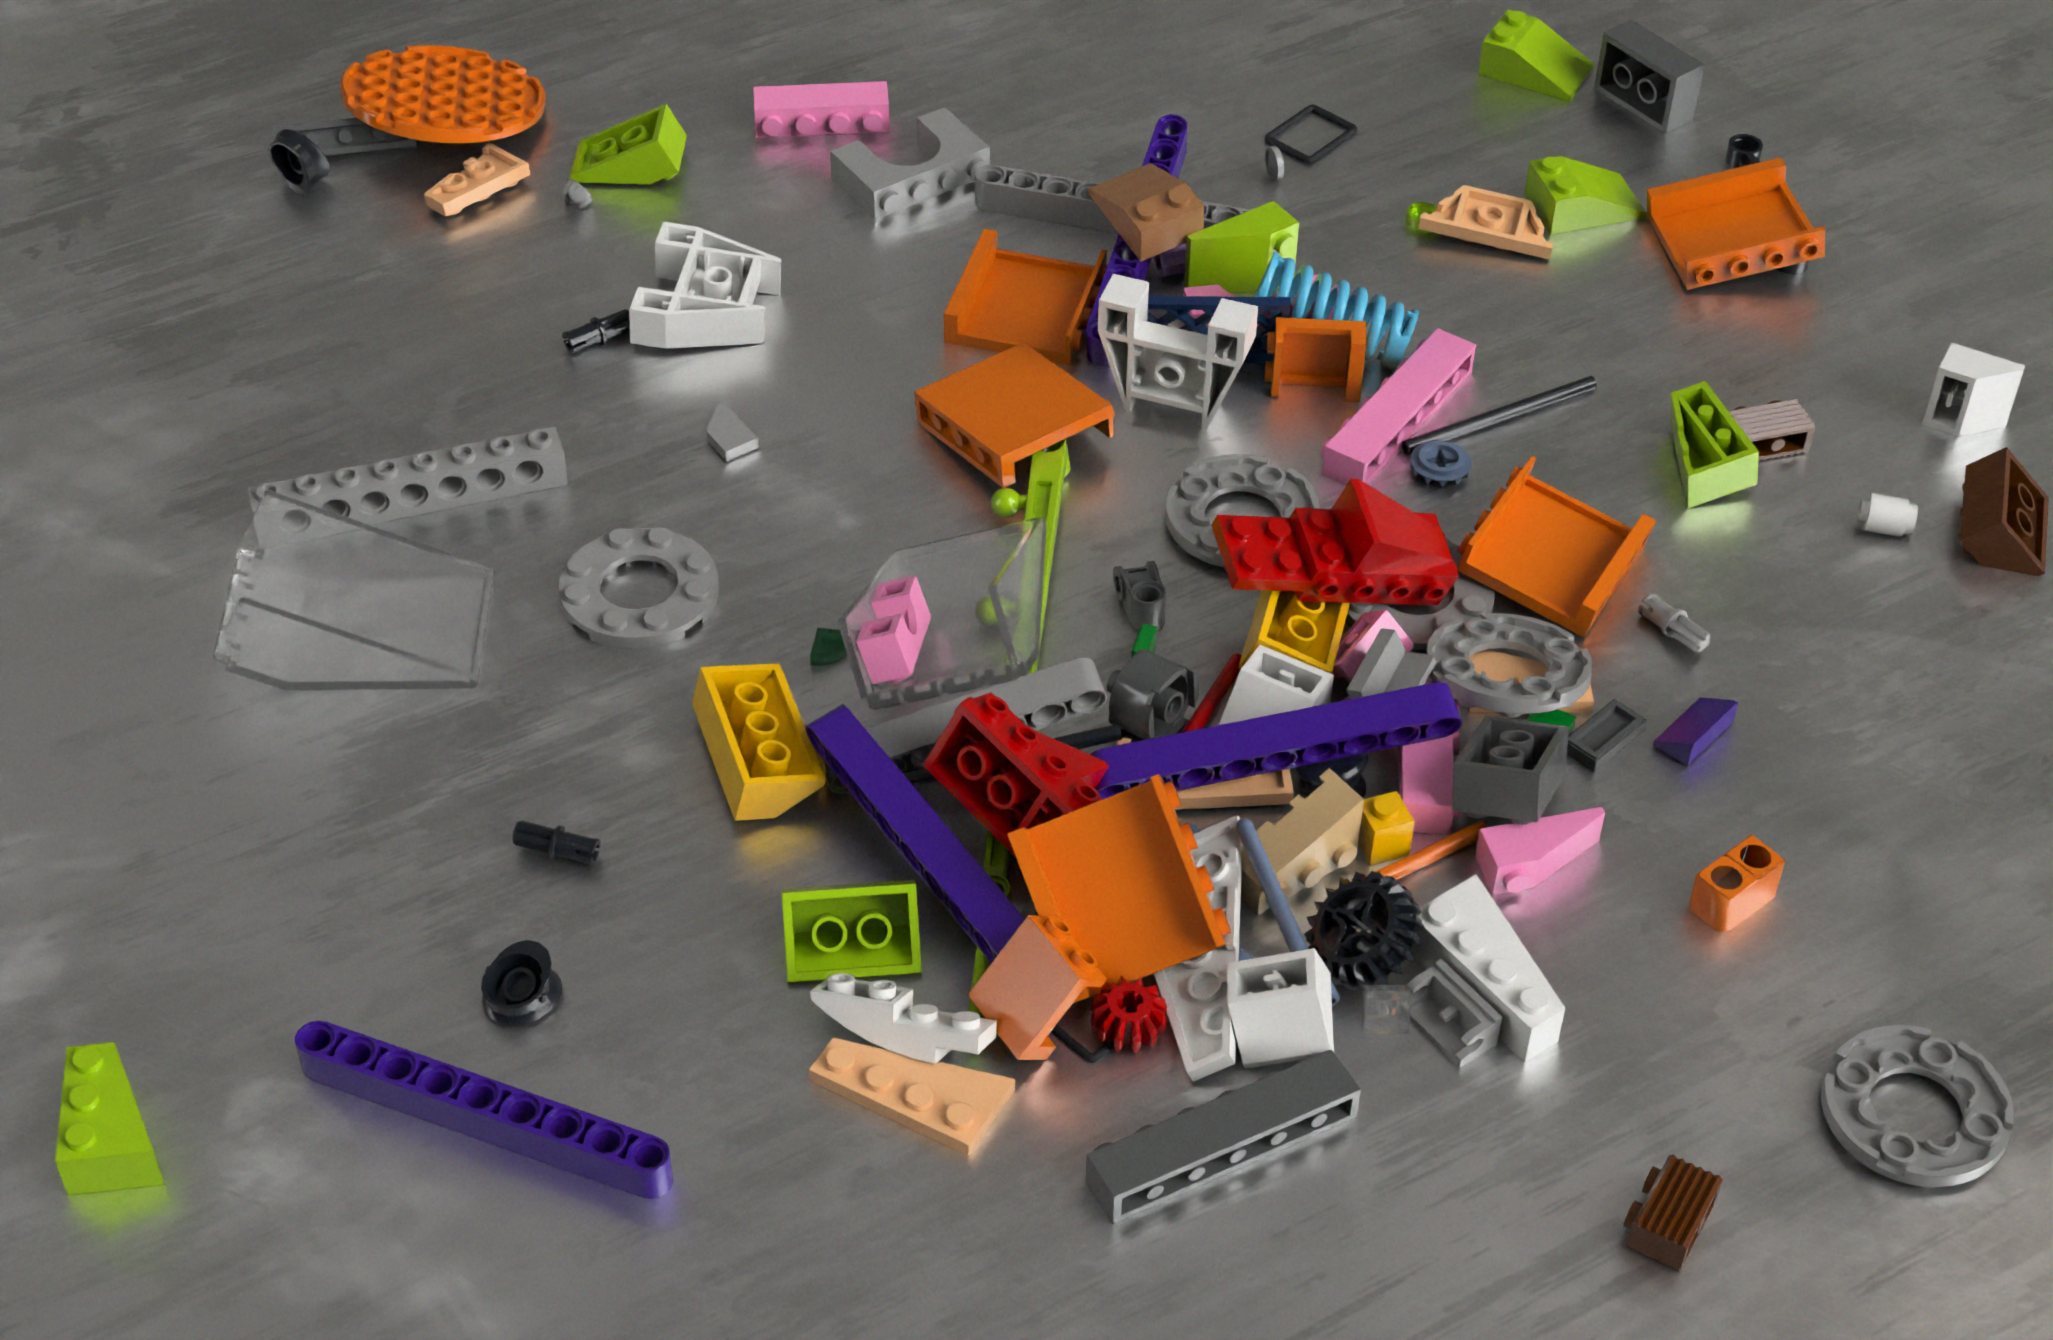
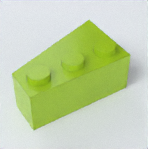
[1670,381,1759,509]
[55,1042,165,1195]

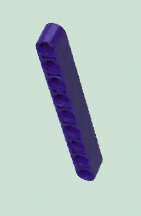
[1086,114,1188,366]
[1090,682,1462,799]
[805,704,1025,963]
[295,1021,673,1199]

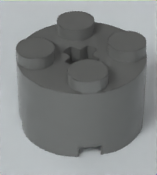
[1107,649,1199,740]

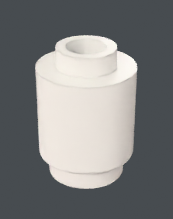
[1857,493,1918,537]

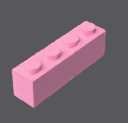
[753,81,890,138]
[1398,682,1461,835]

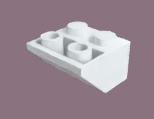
[1922,342,2026,437]
[1219,645,1334,725]
[1227,948,1334,1069]

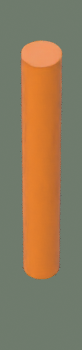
[1376,820,1487,880]

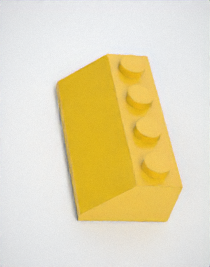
[1238,590,1350,674]
[692,663,826,821]

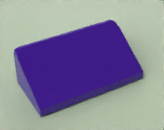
[1653,697,1738,766]

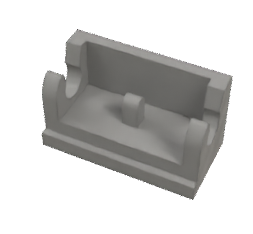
[1399,959,1502,1068]

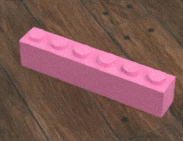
[1321,328,1476,485]

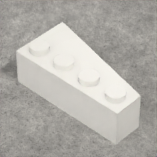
[1410,874,1565,1063]

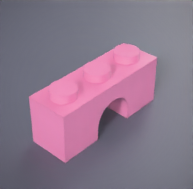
[856,575,931,684]

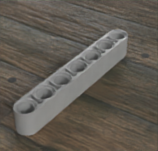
[820,657,1107,794]

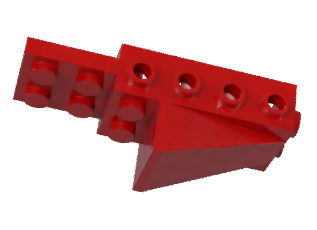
[1211,478,1459,605]
[923,692,1109,857]

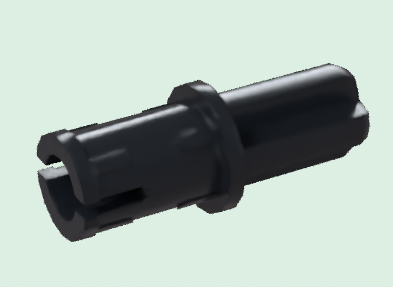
[562,309,630,354]
[512,820,601,866]

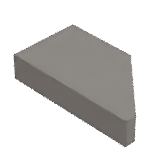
[706,400,759,461]

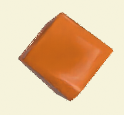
[1689,835,1785,932]

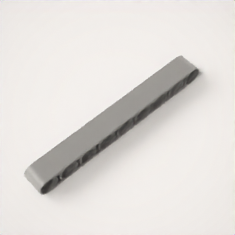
[975,165,1251,234]

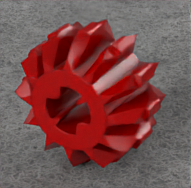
[1090,975,1167,1055]

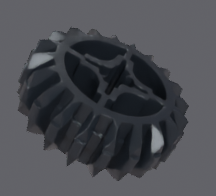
[1304,871,1425,991]

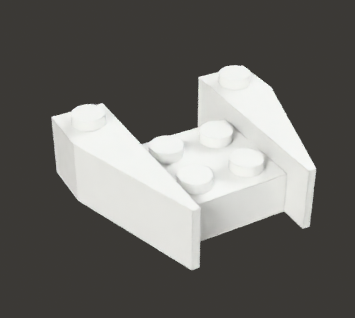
[629,221,781,349]
[1098,274,1258,430]

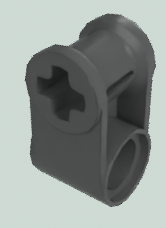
[1113,560,1166,632]

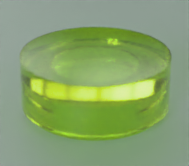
[1405,202,1437,233]

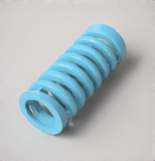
[1255,252,1420,371]

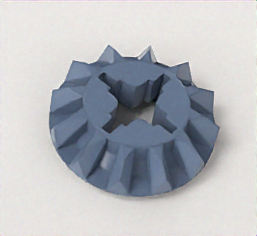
[1410,440,1471,488]

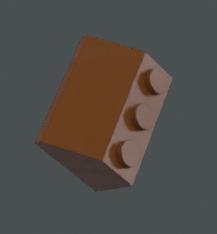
[1958,447,2049,576]

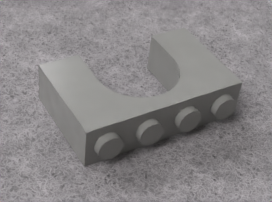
[830,107,990,220]

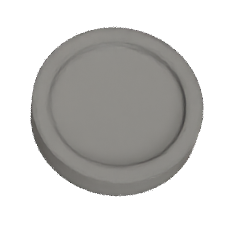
[1264,146,1284,181]

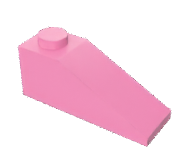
[1475,807,1605,895]

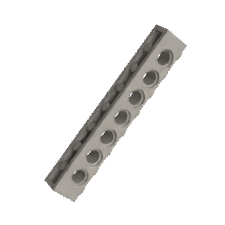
[247,426,568,547]

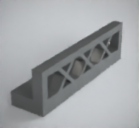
[274,118,417,157]

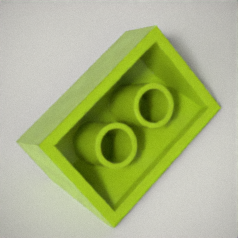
[782,880,922,982]

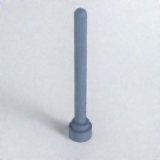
[1236,818,1340,1006]

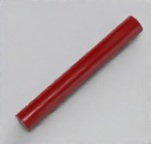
[1181,653,1242,733]

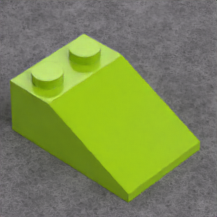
[1478,9,1594,102]
[570,104,687,185]
[1524,156,1647,235]
[1184,201,1299,294]

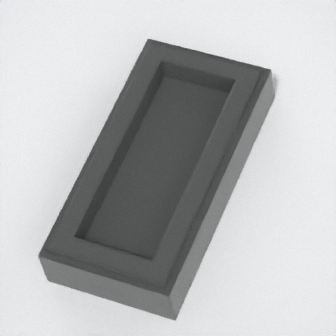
[1567,699,1647,772]

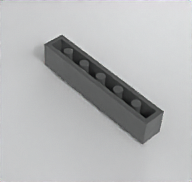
[1085,1049,1361,1224]

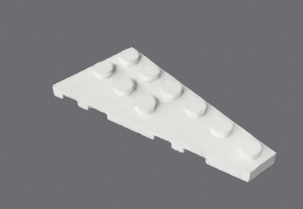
[1154,815,1242,1082]

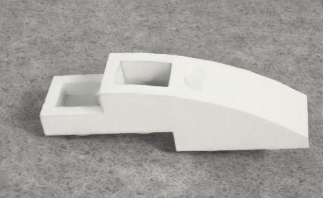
[811,973,997,1064]

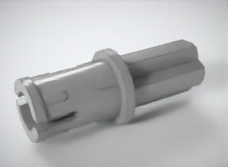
[1638,593,1711,653]

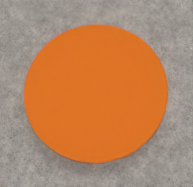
[341,45,545,143]

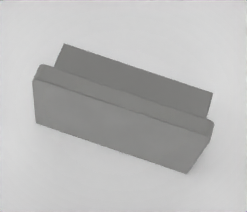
[1347,628,1436,699]

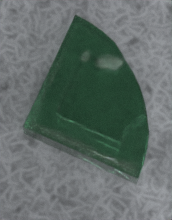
[810,628,858,666]

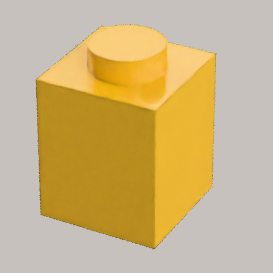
[1358,791,1415,866]

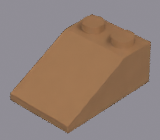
[1088,163,1204,262]

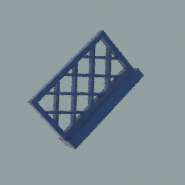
[1147,296,1291,373]

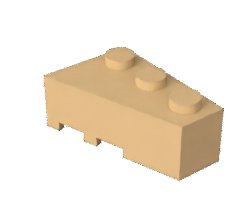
[1241,768,1364,916]

